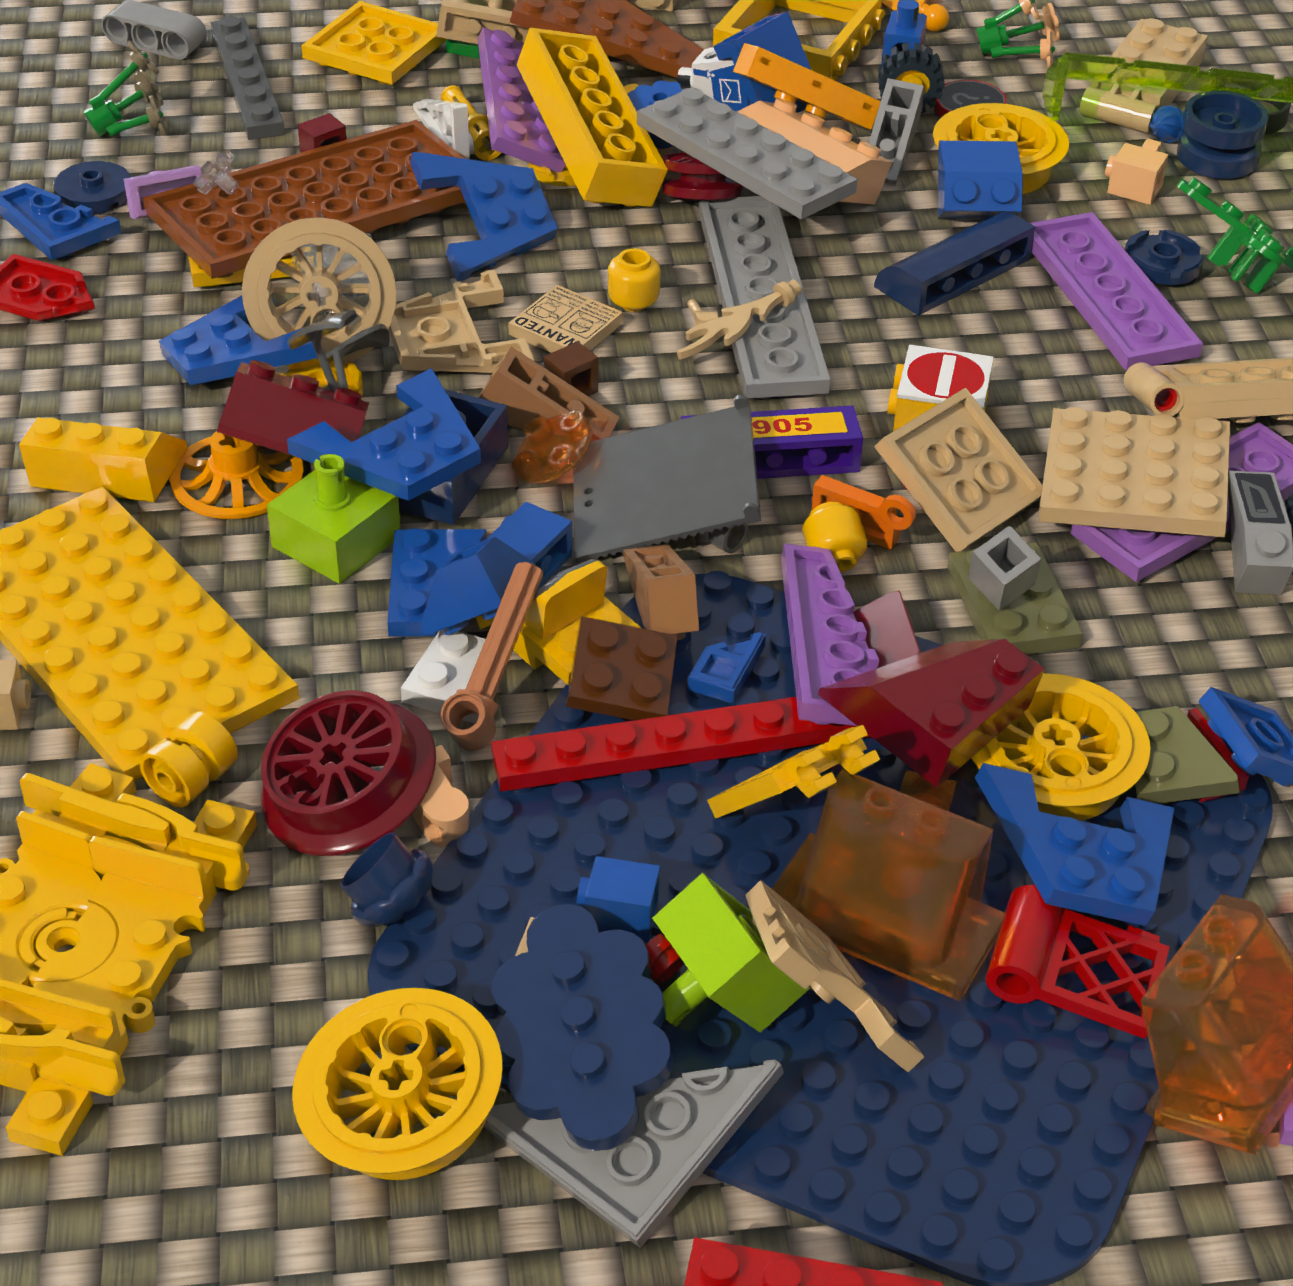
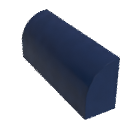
[874,212,1035,316]

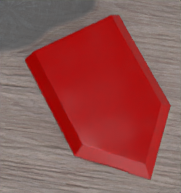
[0,254,95,322]

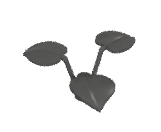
[287,309,390,392]

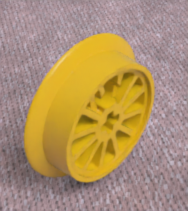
[933,103,1069,194]
[971,673,1151,821]
[292,988,502,1180]

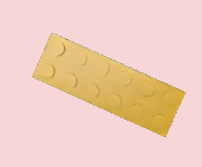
[516,27,668,207]

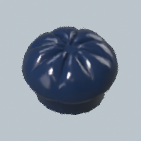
[340,832,433,927]

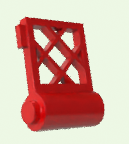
[986,885,1170,1039]

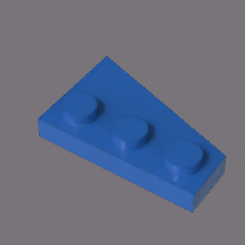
[0,183,121,260]
[387,528,487,636]

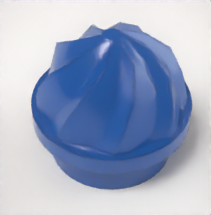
[1150,105,1184,143]

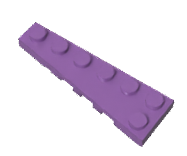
[781,543,879,726]

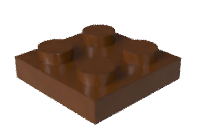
[566,616,677,720]

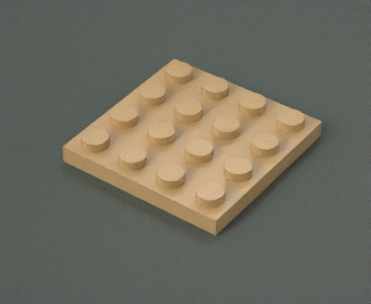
[1038,407,1230,537]

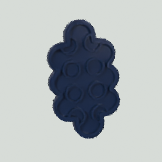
[491,904,673,1151]

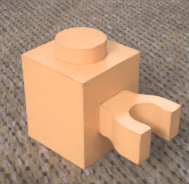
[1105,138,1168,205]

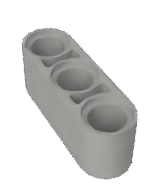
[101,0,207,60]

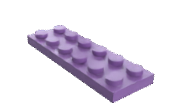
[477,27,565,173]
[1030,212,1203,371]
[1071,422,1293,582]

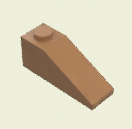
[478,346,619,443]
[623,545,699,640]

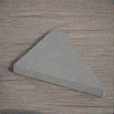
[483,1059,784,1249]

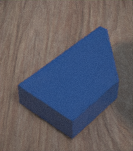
[687,632,766,704]

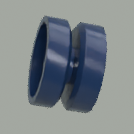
[1177,91,1269,179]

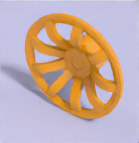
[169,431,304,519]

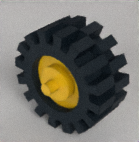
[878,43,945,113]

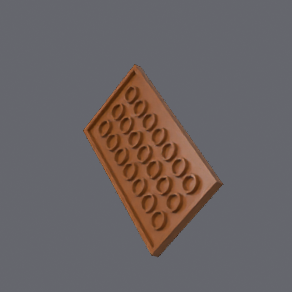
[142,120,466,279]

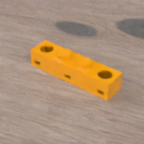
[733,43,881,130]

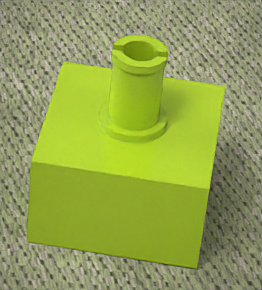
[267,454,400,584]
[652,873,810,1033]

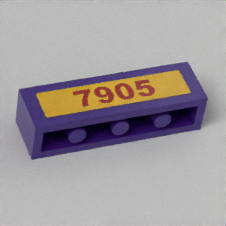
[681,405,863,479]

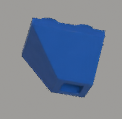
[420,537,536,636]

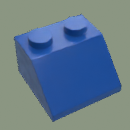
[938,140,1022,219]

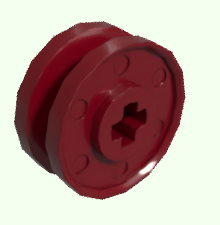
[662,152,743,200]

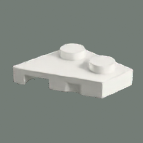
[401,630,486,724]

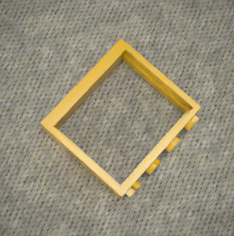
[713,0,885,81]

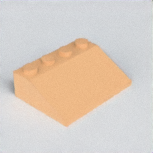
[737,98,892,205]

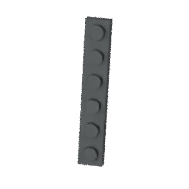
[210,16,285,140]

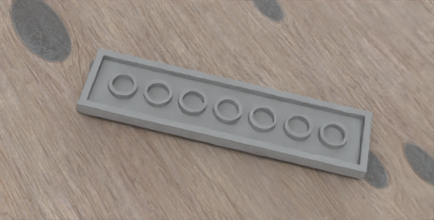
[699,196,830,399]

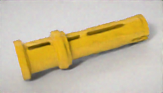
[441,85,501,161]

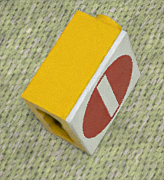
[887,344,993,431]

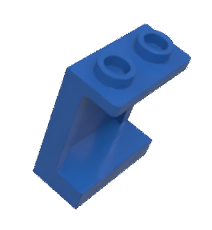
[713,11,811,113]

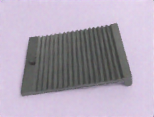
[573,395,761,564]

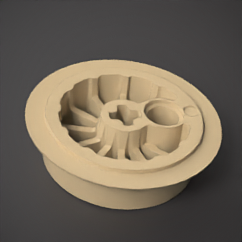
[242,217,397,364]

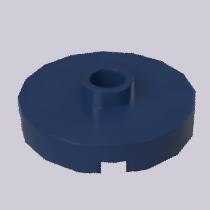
[53,161,131,214]
[1125,230,1205,285]

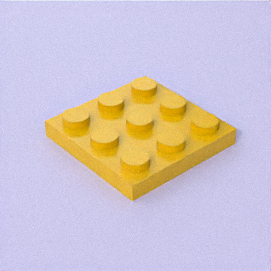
[301,1,447,85]

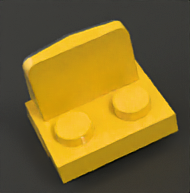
[513,559,641,685]

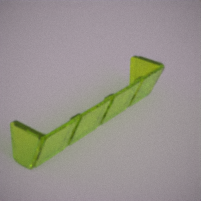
[1042,52,1293,121]

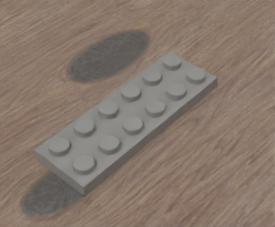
[637,87,858,219]

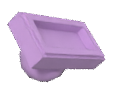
[124,165,204,219]

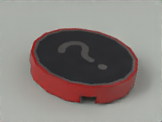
[934,80,1007,118]

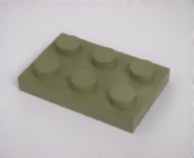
[947,542,1083,655]

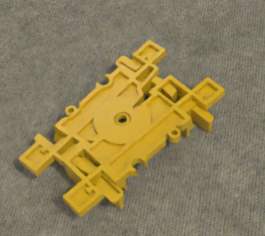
[0,763,257,1156]

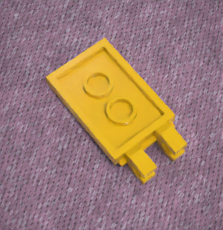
[707,725,880,818]

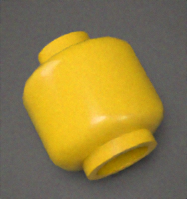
[608,248,661,312]
[802,502,867,572]

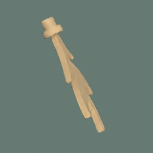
[677,279,802,359]

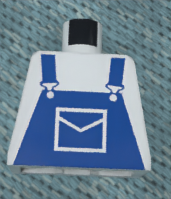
[677,47,751,112]

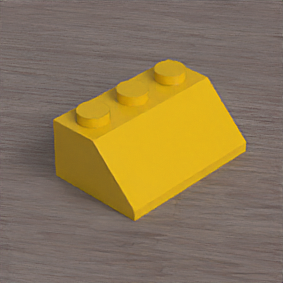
[19,417,188,502]

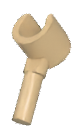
[687,299,718,326]

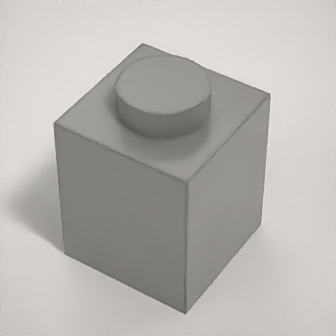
[968,525,1041,611]

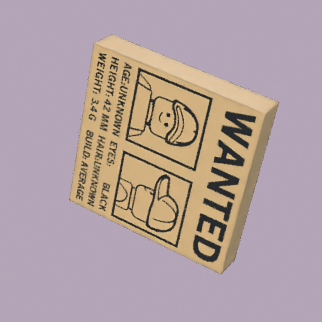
[508,285,623,353]

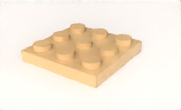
[874,388,1043,552]

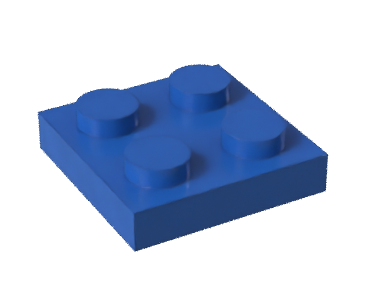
[1199,687,1293,787]

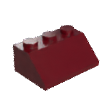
[217,360,369,455]

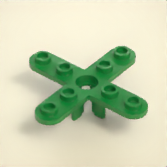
[1176,177,1293,294]

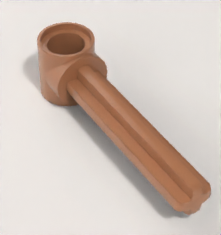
[441,562,543,751]

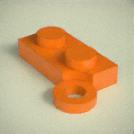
[811,475,916,550]

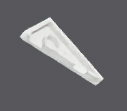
[413,99,474,159]

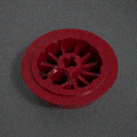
[261,690,436,856]

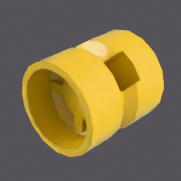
[139,712,238,808]

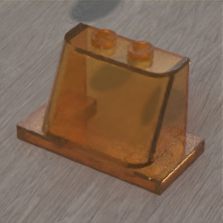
[772,769,1005,1001]
[1141,894,1293,1155]

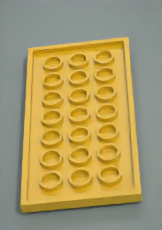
[0,486,299,781]

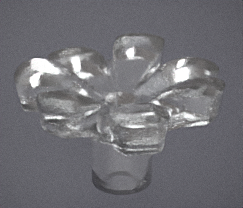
[193,149,239,195]

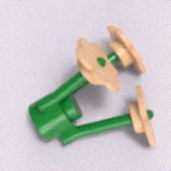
[976,0,1060,69]

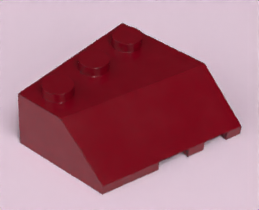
[818,639,1045,788]

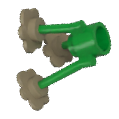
[83,41,167,137]

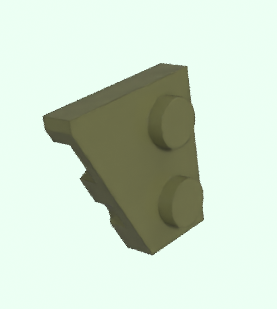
[1135,706,1240,804]

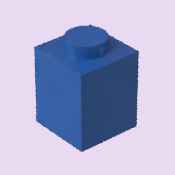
[577,856,660,942]

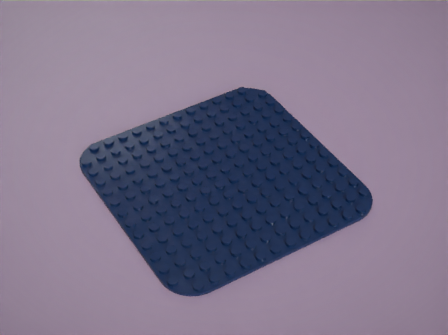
[368,571,1273,1286]

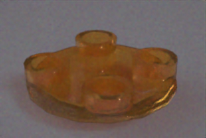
[512,410,593,483]

